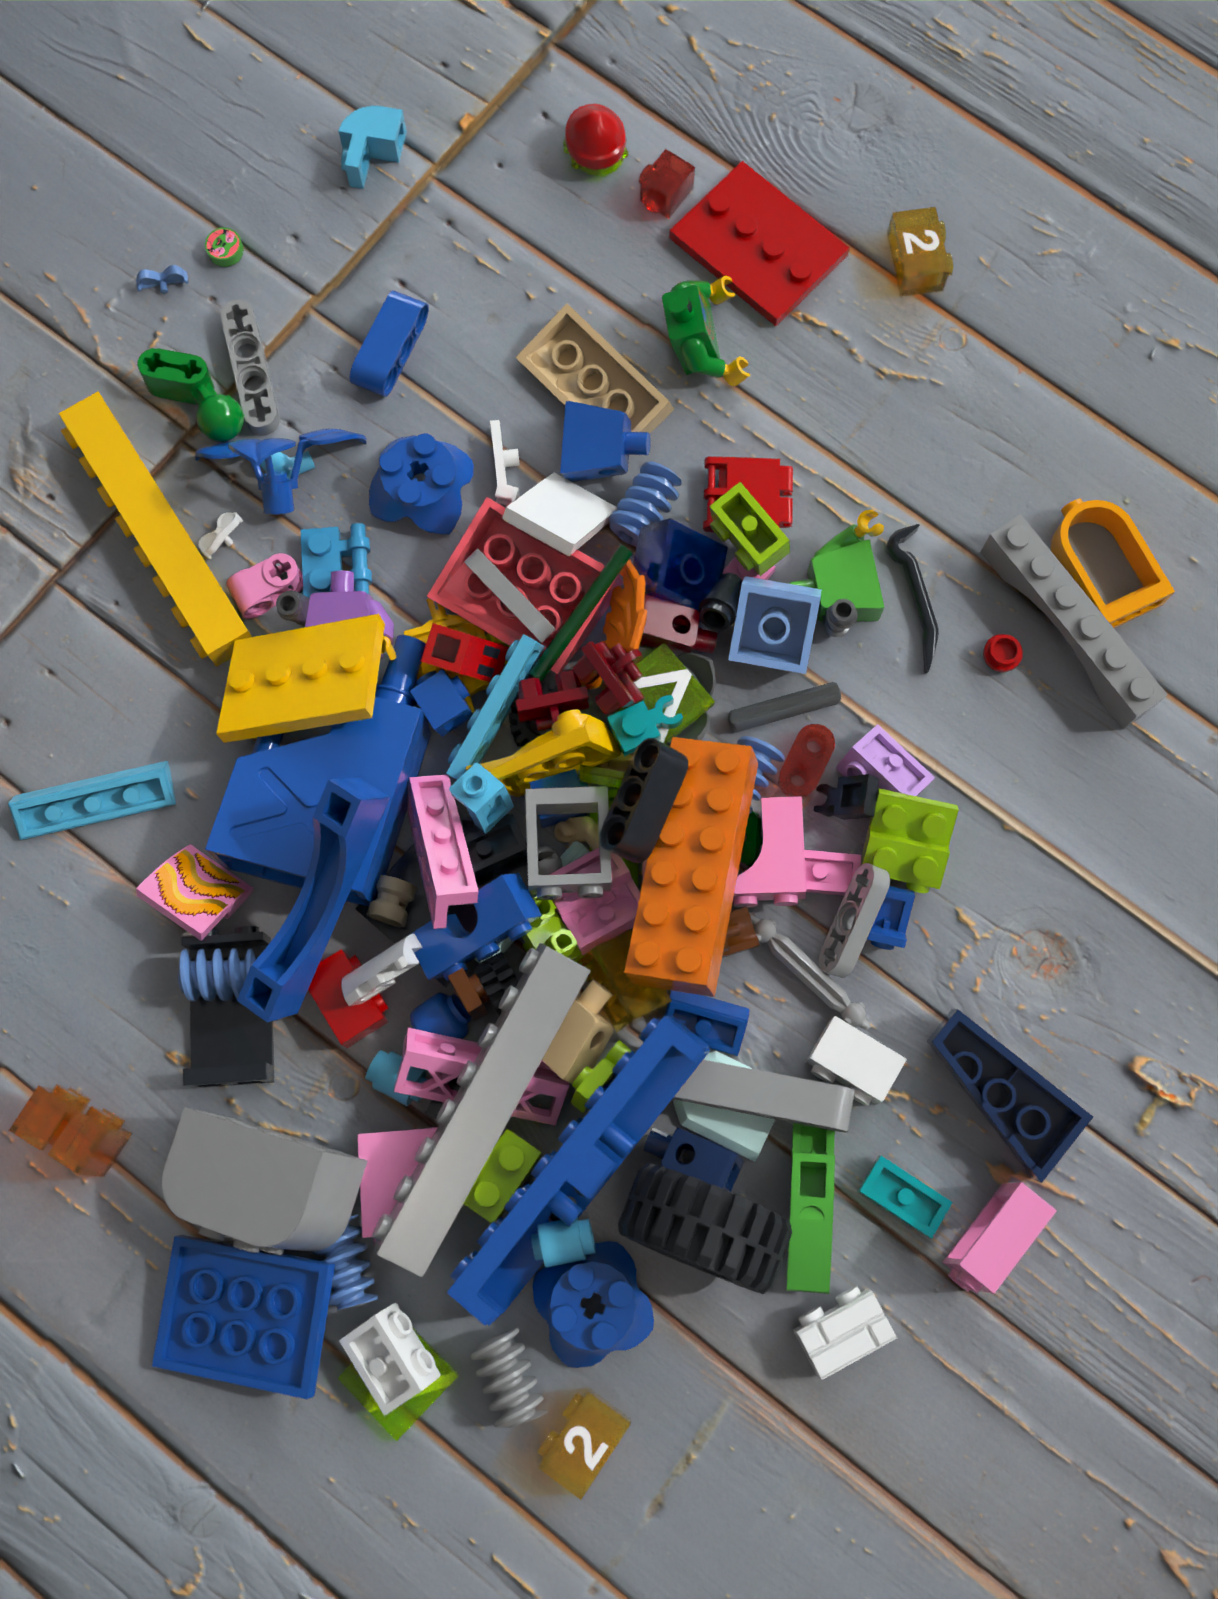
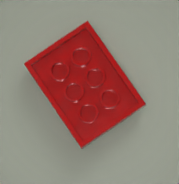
[669,161,850,327]

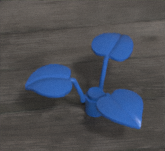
[195,429,367,514]

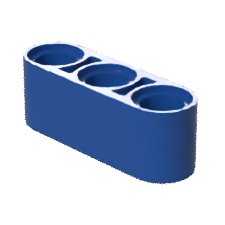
[350,290,429,397]

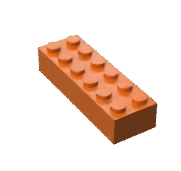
[624,737,758,997]

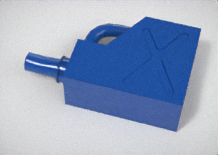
[205,635,432,906]

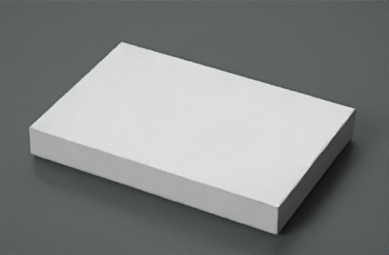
[502,472,617,556]

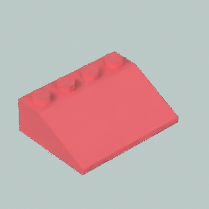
[427,497,623,674]

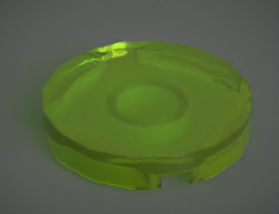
[578,764,626,788]

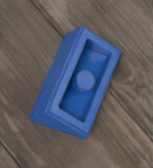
[664,990,750,1056]

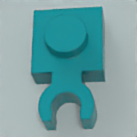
[607,695,683,757]

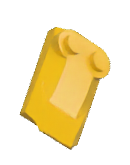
[466,710,621,798]

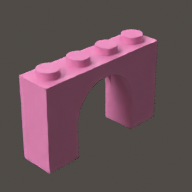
[642,796,806,908]

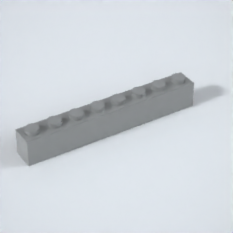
[372,943,591,1278]

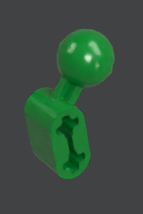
[137,348,244,442]

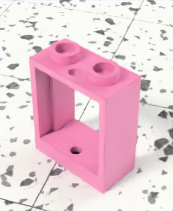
[943,1182,1057,1294]

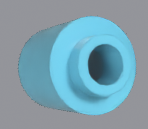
[365,1050,428,1106]
[531,1217,596,1268]

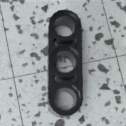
[600,738,688,863]

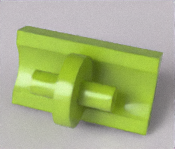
[522,896,582,961]

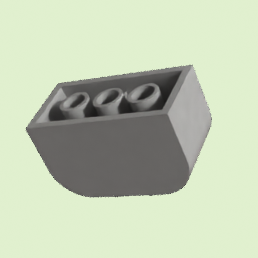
[162,1107,368,1255]

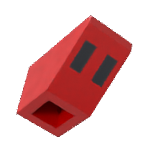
[421,623,509,682]

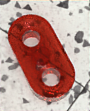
[778,724,835,799]

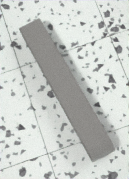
[593,1041,855,1132]

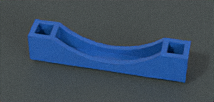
[237,777,390,1023]

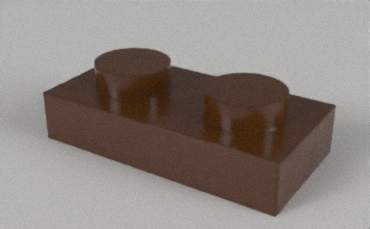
[448,968,490,1022]

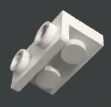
[339,1303,440,1416]

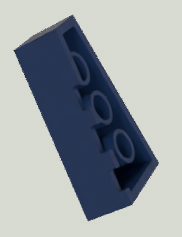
[927,1009,1093,1183]

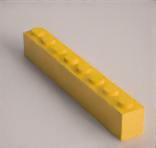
[59,391,252,667]

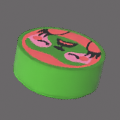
[205,228,244,267]

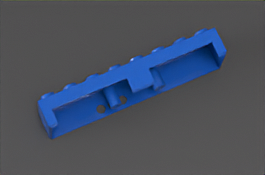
[447,1016,710,1326]

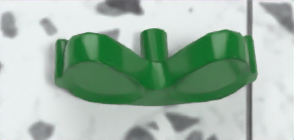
[740,811,763,867]

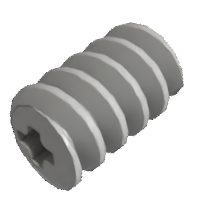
[470,1327,548,1428]

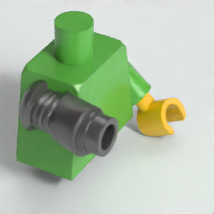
[789,510,885,637]

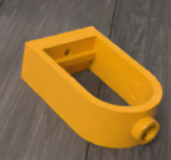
[1051,498,1175,628]

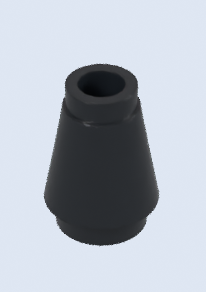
[699,573,743,631]

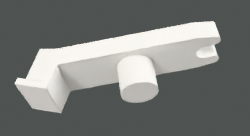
[490,420,520,506]

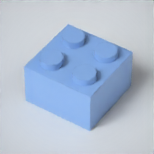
[728,576,822,674]

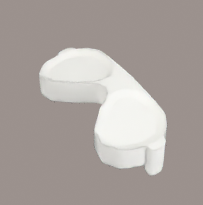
[198,512,243,560]

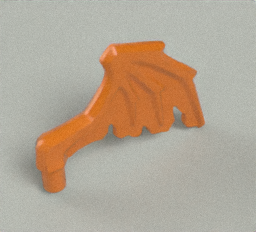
[579,559,647,690]

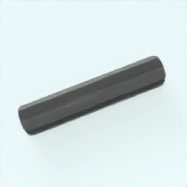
[728,682,841,732]

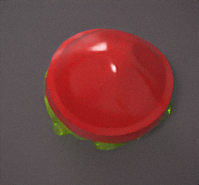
[563,104,629,177]

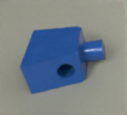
[560,401,651,482]

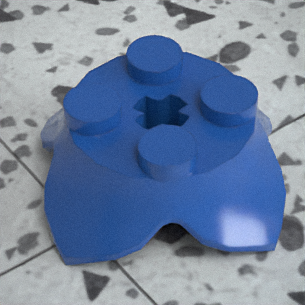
[369,433,474,535]
[532,1241,654,1368]

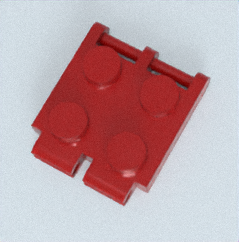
[703,456,793,533]

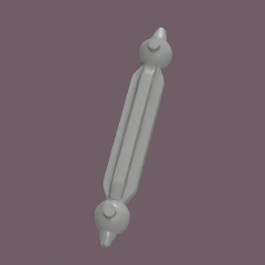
[750,915,871,1031]

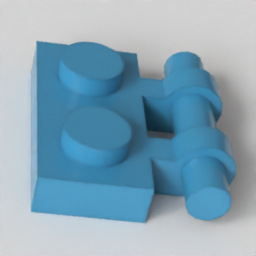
[300,523,372,598]

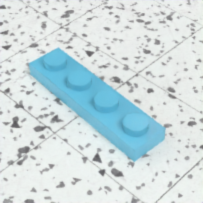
[446,634,545,780]

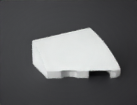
[342,933,422,1006]

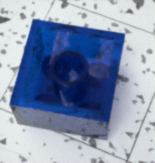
[633,518,728,622]

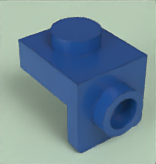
[867,886,915,950]

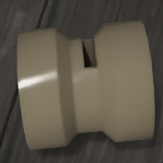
[366,875,418,927]

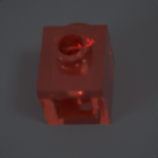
[638,149,695,219]

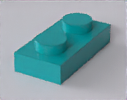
[857,1155,953,1239]

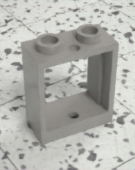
[525,786,612,900]

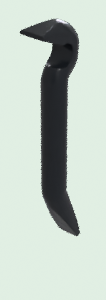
[887,524,939,674]

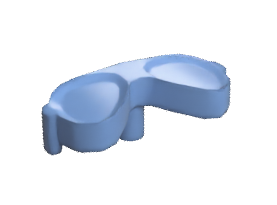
[136,265,188,294]

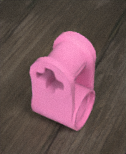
[226,553,303,619]

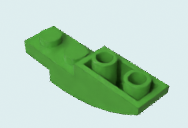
[786,1123,835,1294]

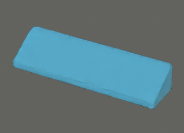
[8,761,176,840]

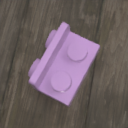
[836,724,935,796]

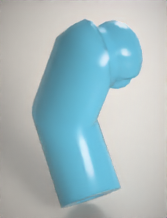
[260,451,315,479]

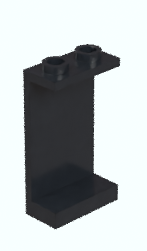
[181,926,275,1088]

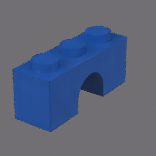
[406,873,542,981]

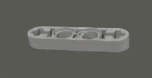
[221,299,280,435]

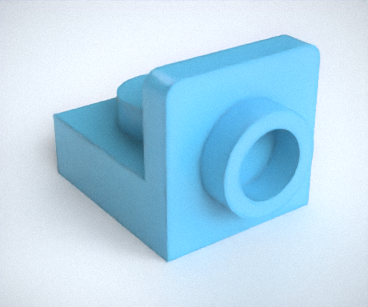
[449,763,514,834]

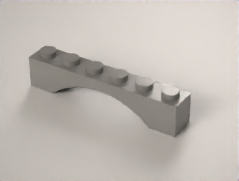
[980,514,1168,730]

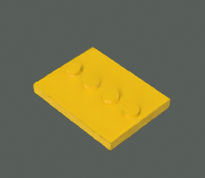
[216,614,385,743]

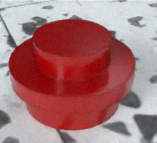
[983,634,1023,672]

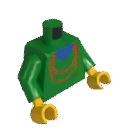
[662,276,750,386]

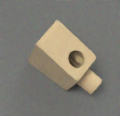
[542,980,614,1084]

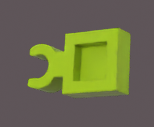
[570,1040,632,1113]

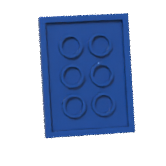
[152,1235,335,1399]

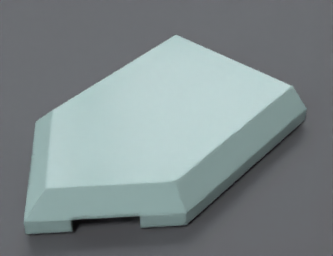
[672,1051,775,1162]

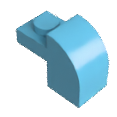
[338,106,407,189]

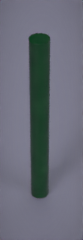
[529,544,633,682]

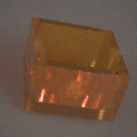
[9,1084,132,1177]

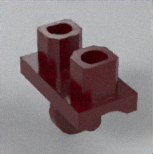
[573,641,645,714]
[515,670,589,731]

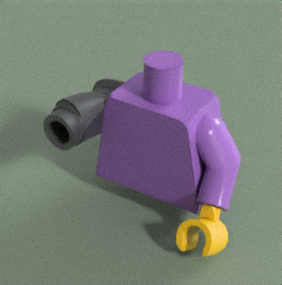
[276,570,396,660]

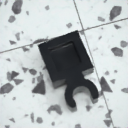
[813,774,879,820]

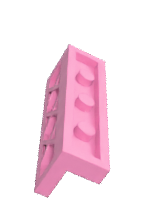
[407,774,479,929]
[394,1028,569,1126]

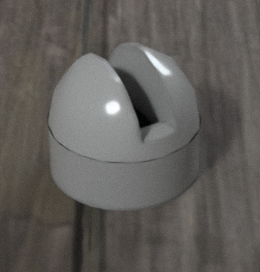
[538,846,562,875]

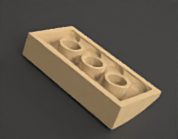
[516,303,674,433]

